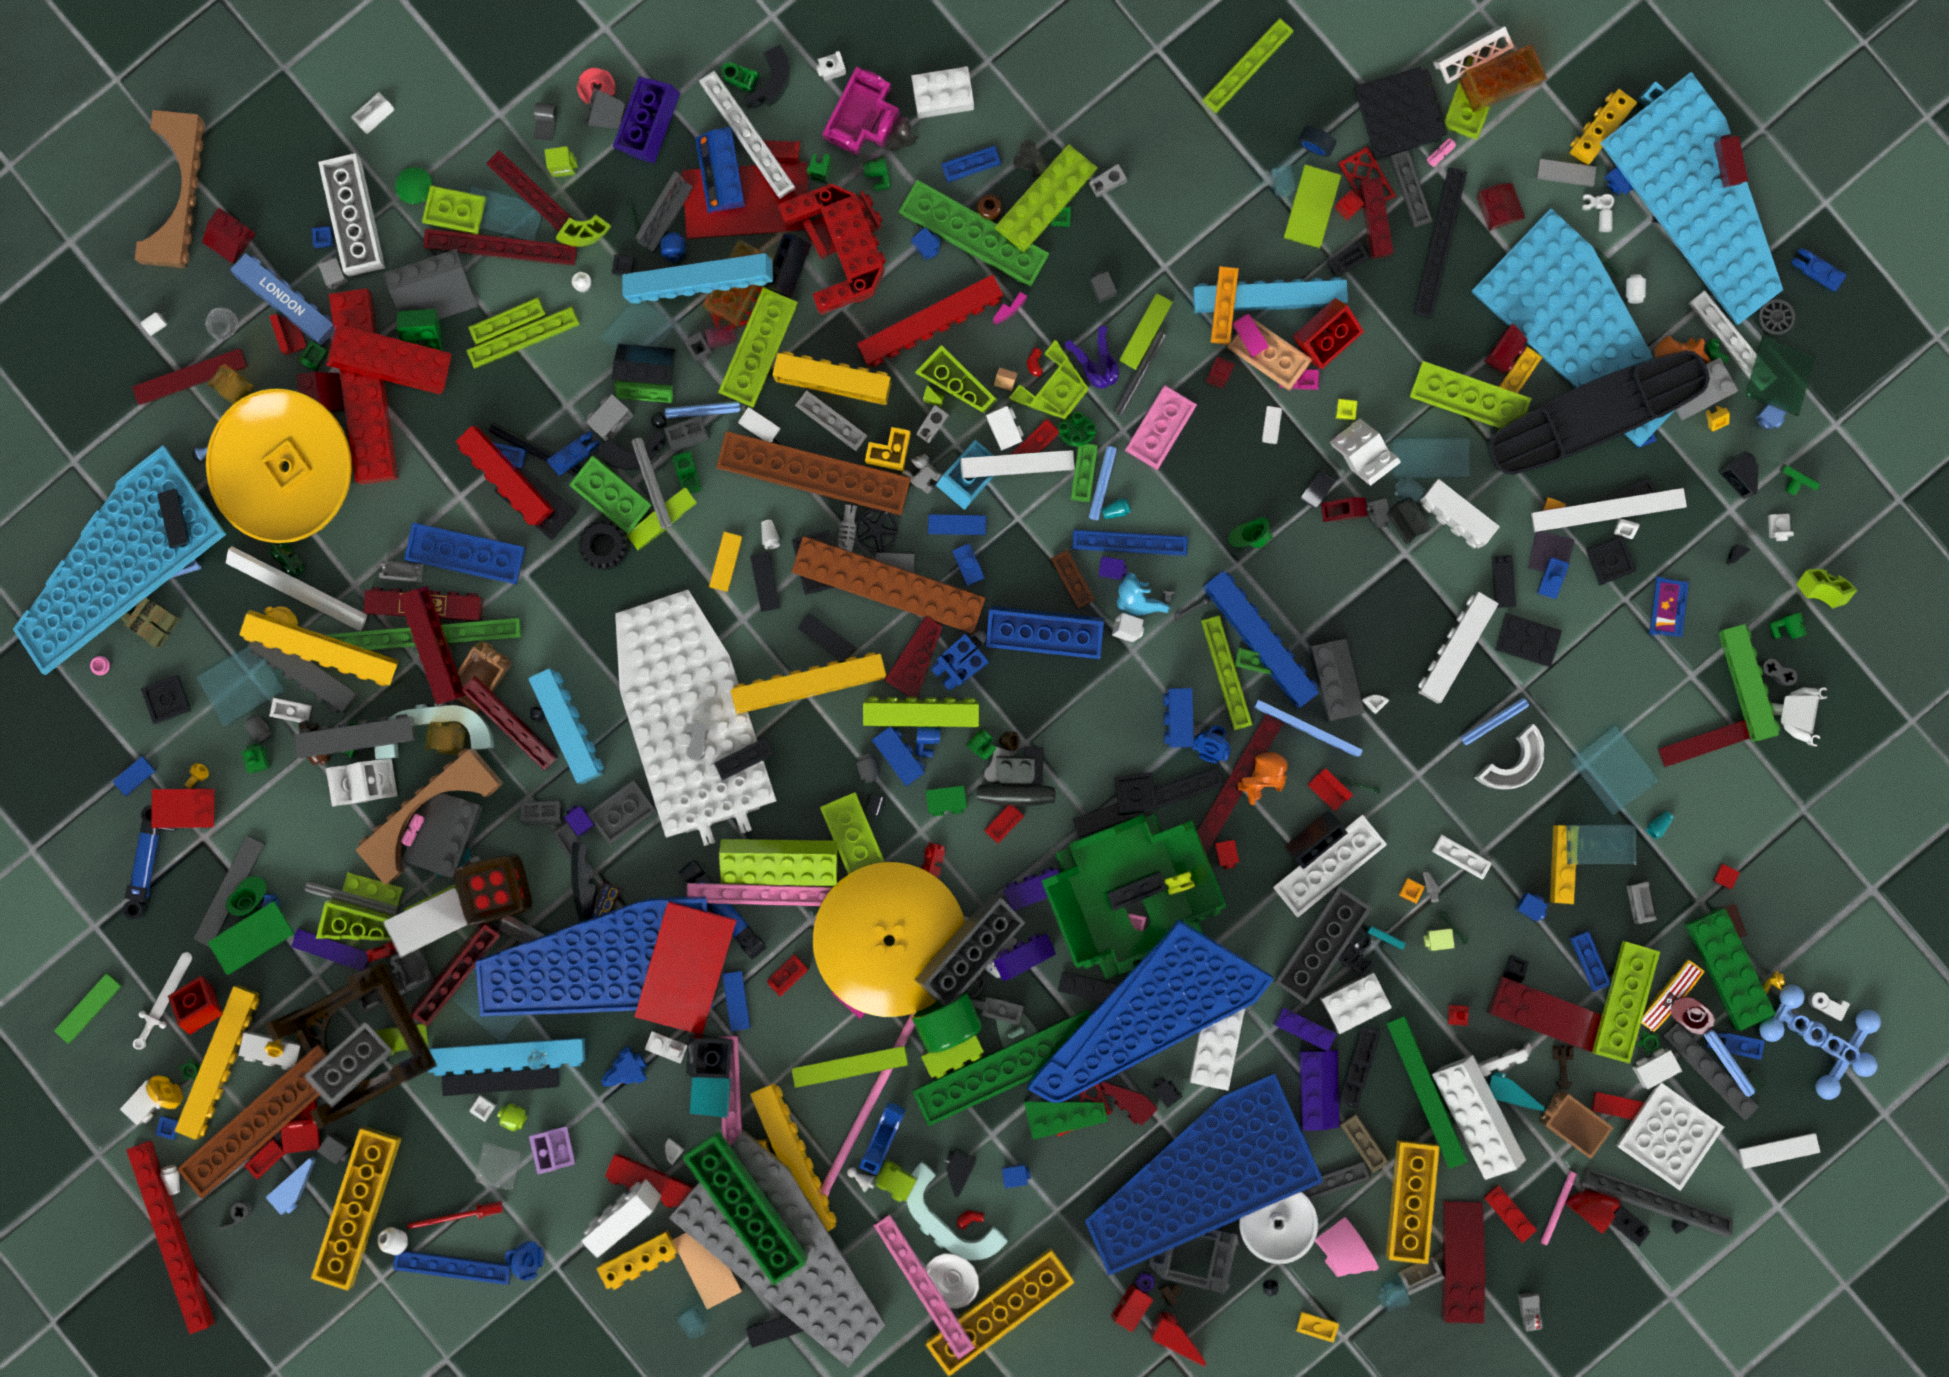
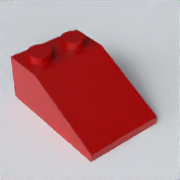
[151,789,214,828]
[1149,1311,1206,1367]

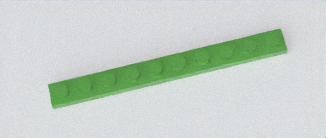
[328,618,521,650]

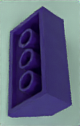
[612,76,680,163]
[1299,1050,1340,1131]

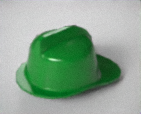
[1228,517,1273,548]
[225,876,267,918]

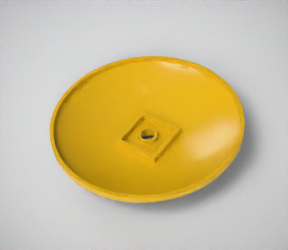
[206,389,352,543]
[813,862,965,1017]

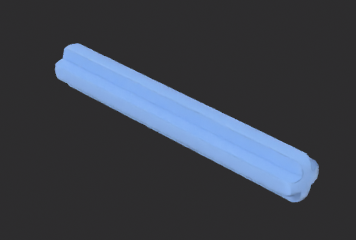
[665,401,741,419]
[1089,446,1117,520]
[1460,698,1529,745]
[1704,1030,1755,1097]

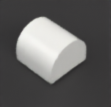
[141,312,167,336]

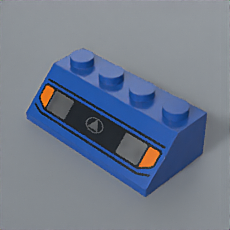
[695,127,746,213]

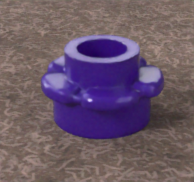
[1136,1273,1155,1292]

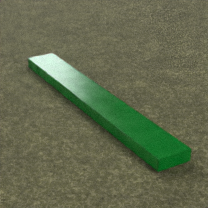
[1387,1016,1468,1169]

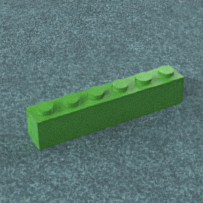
[1718,624,1780,743]

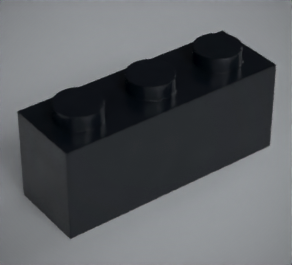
[764,233,811,297]
[1284,810,1348,870]

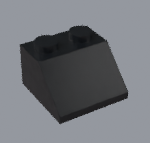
[1718,451,1759,499]
[686,1035,732,1078]
[945,1147,976,1198]

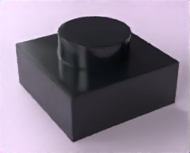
[611,254,634,276]

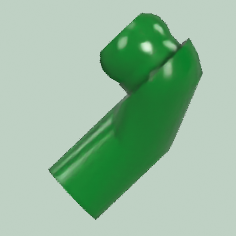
[1706,338,1729,365]

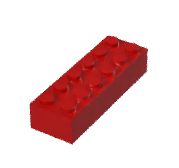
[326,324,452,394]

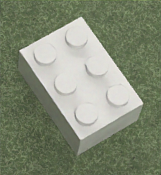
[911,66,974,119]
[1320,972,1392,1034]

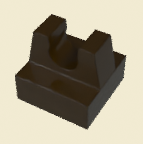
[1158,1284,1183,1307]

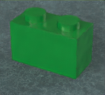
[926,786,967,817]

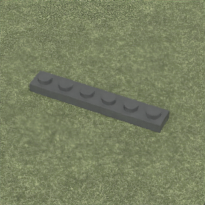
[1662,1022,1759,1121]

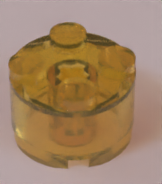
[207,363,254,404]
[425,722,466,755]

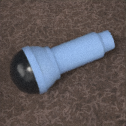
[192,447,208,461]

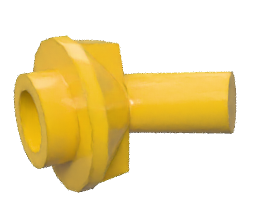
[184,763,209,789]
[1763,970,1785,995]
[264,1039,284,1058]

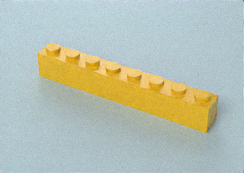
[239,610,399,686]
[730,652,886,714]
[175,985,260,1140]
[750,1083,837,1231]

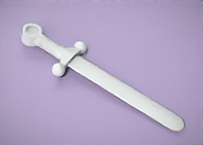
[133,952,192,1050]

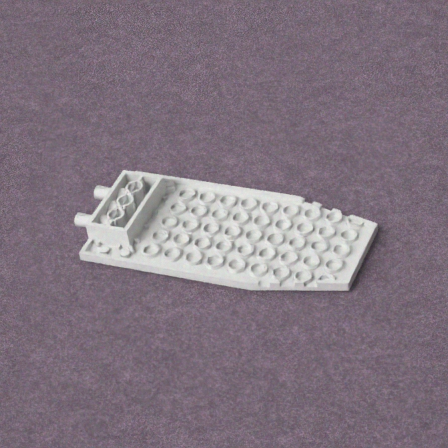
[615,590,777,846]

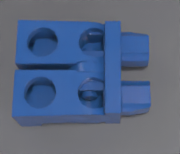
[931,634,989,690]

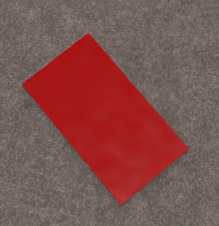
[682,162,811,239]
[634,901,736,1035]

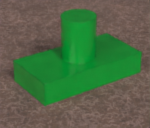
[1780,464,1820,496]

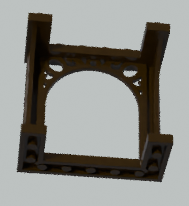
[265,962,437,1129]

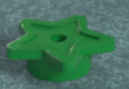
[1637,1030,1662,1055]
[178,1057,201,1081]

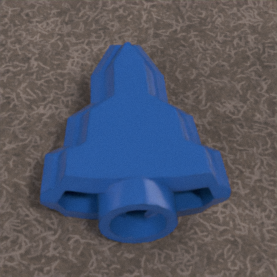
[601,1046,647,1086]

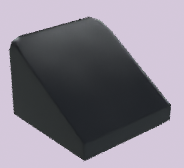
[1726,544,1751,565]
[1503,955,1529,983]

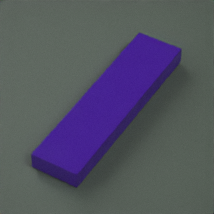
[291,928,369,971]

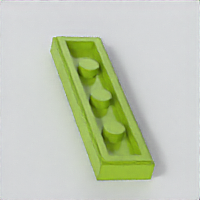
[468,297,546,345]

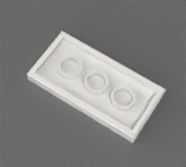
[383,888,468,957]

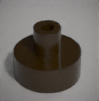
[299,720,319,732]
[999,731,1019,751]

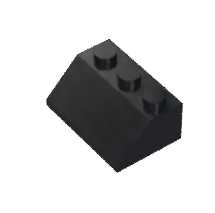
[612,344,675,386]

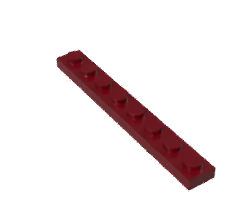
[423,229,577,266]
[1197,714,1283,854]

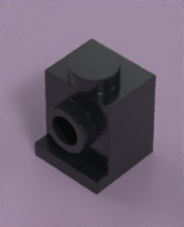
[1152,1076,1183,1108]

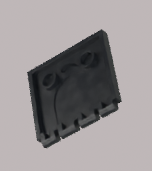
[1354,66,1448,160]

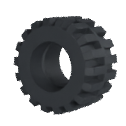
[578,520,629,570]

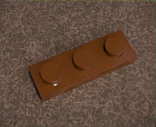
[1051,549,1095,609]

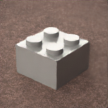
[586,395,634,442]

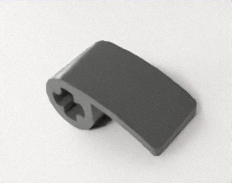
[534,102,557,141]
[216,1200,253,1230]

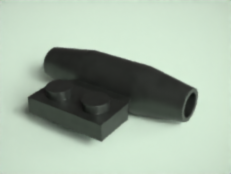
[977,756,1056,806]

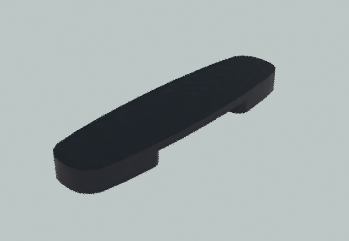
[1487,350,1710,475]

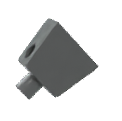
[584,88,626,129]

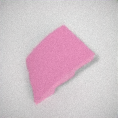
[1315,1217,1379,1277]

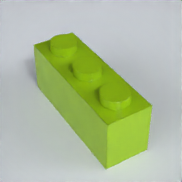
[921,1035,984,1079]

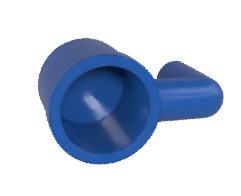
[916,726,941,758]

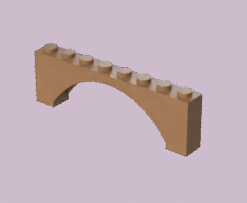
[135,110,205,268]
[356,748,504,885]

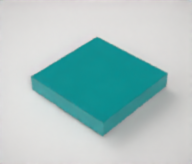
[690,1077,731,1118]

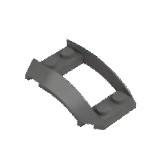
[1149,1230,1239,1293]

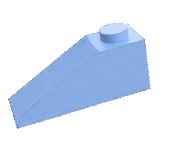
[266,1156,317,1215]

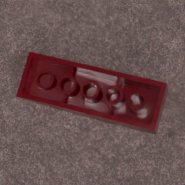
[1486,976,1602,1052]
[1441,1201,1485,1324]

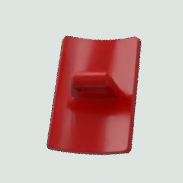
[281,1100,321,1154]

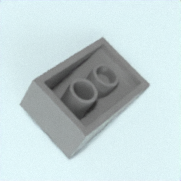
[1676,358,1738,421]

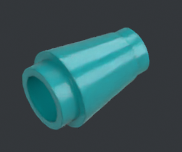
[1101,498,1131,520]
[1646,811,1674,839]

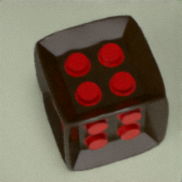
[454,853,532,926]

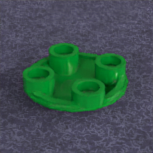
[395,167,433,204]
[1058,412,1096,446]

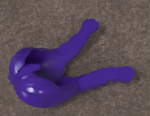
[1065,325,1119,388]

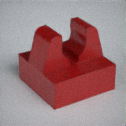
[1447,1005,1469,1026]

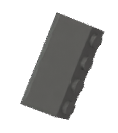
[1309,639,1365,722]

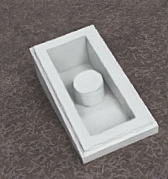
[269,697,312,723]

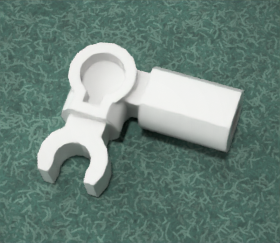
[1582,194,1614,232]

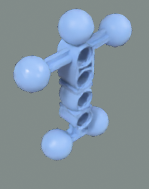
[1759,984,1881,1100]

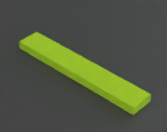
[1202,18,1294,114]
[466,306,580,368]
[1201,615,1253,730]
[792,1046,909,1088]

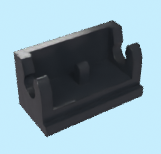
[1611,1204,1650,1247]

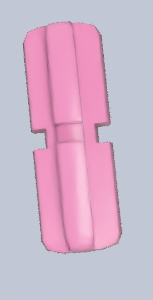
[1427,138,1456,167]
[401,814,425,846]

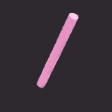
[1540,1171,1577,1245]

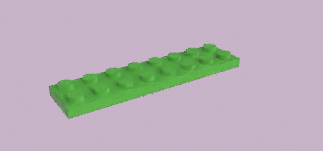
[898,180,1050,288]

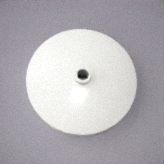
[1239,1192,1318,1264]

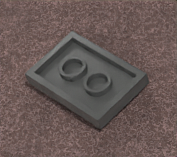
[587,780,657,845]

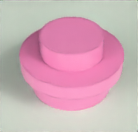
[90,656,110,675]

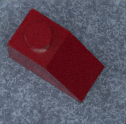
[1321,497,1368,522]

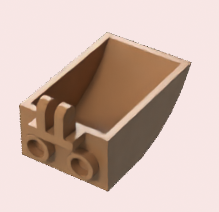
[457,641,513,713]
[1539,1090,1613,1159]

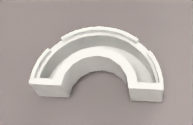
[1474,724,1544,789]

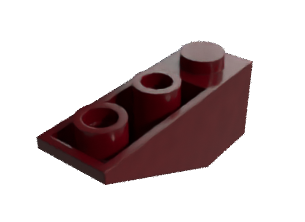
[1100,1081,1158,1126]

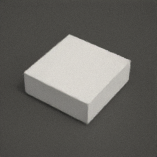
[469,1095,497,1122]

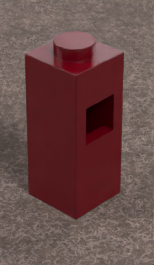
[1714,134,1748,188]
[1205,356,1235,389]

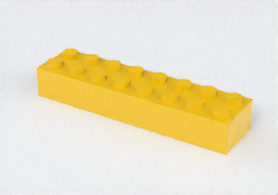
[311,1126,402,1291]
[926,1247,1074,1376]

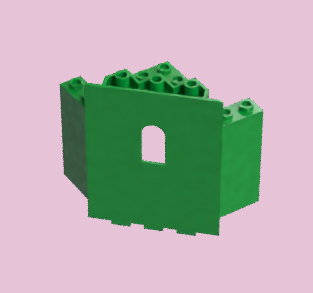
[1042,814,1227,979]

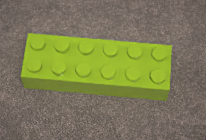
[719,839,838,886]

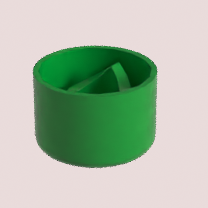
[911,991,982,1053]

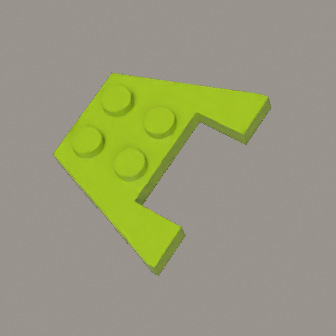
[1009,340,1089,420]

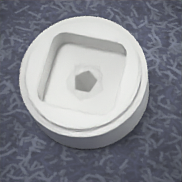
[572,272,592,292]

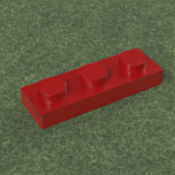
[1483,1185,1537,1243]

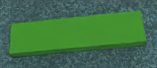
[54,973,122,1044]

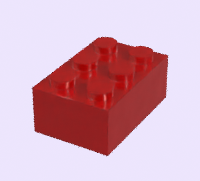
[1293,298,1364,369]

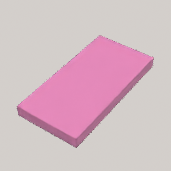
[1125,385,1197,470]

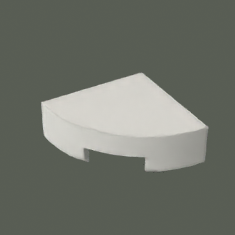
[1362,695,1389,714]
[665,1137,684,1165]

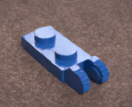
[1792,248,1846,292]
[547,431,601,476]
[1707,1032,1765,1060]

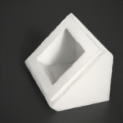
[1614,518,1639,539]

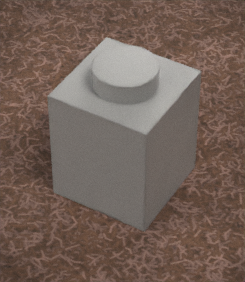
[318,257,349,289]

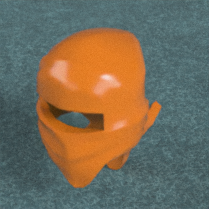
[1653,335,1710,364]
[1238,752,1288,805]

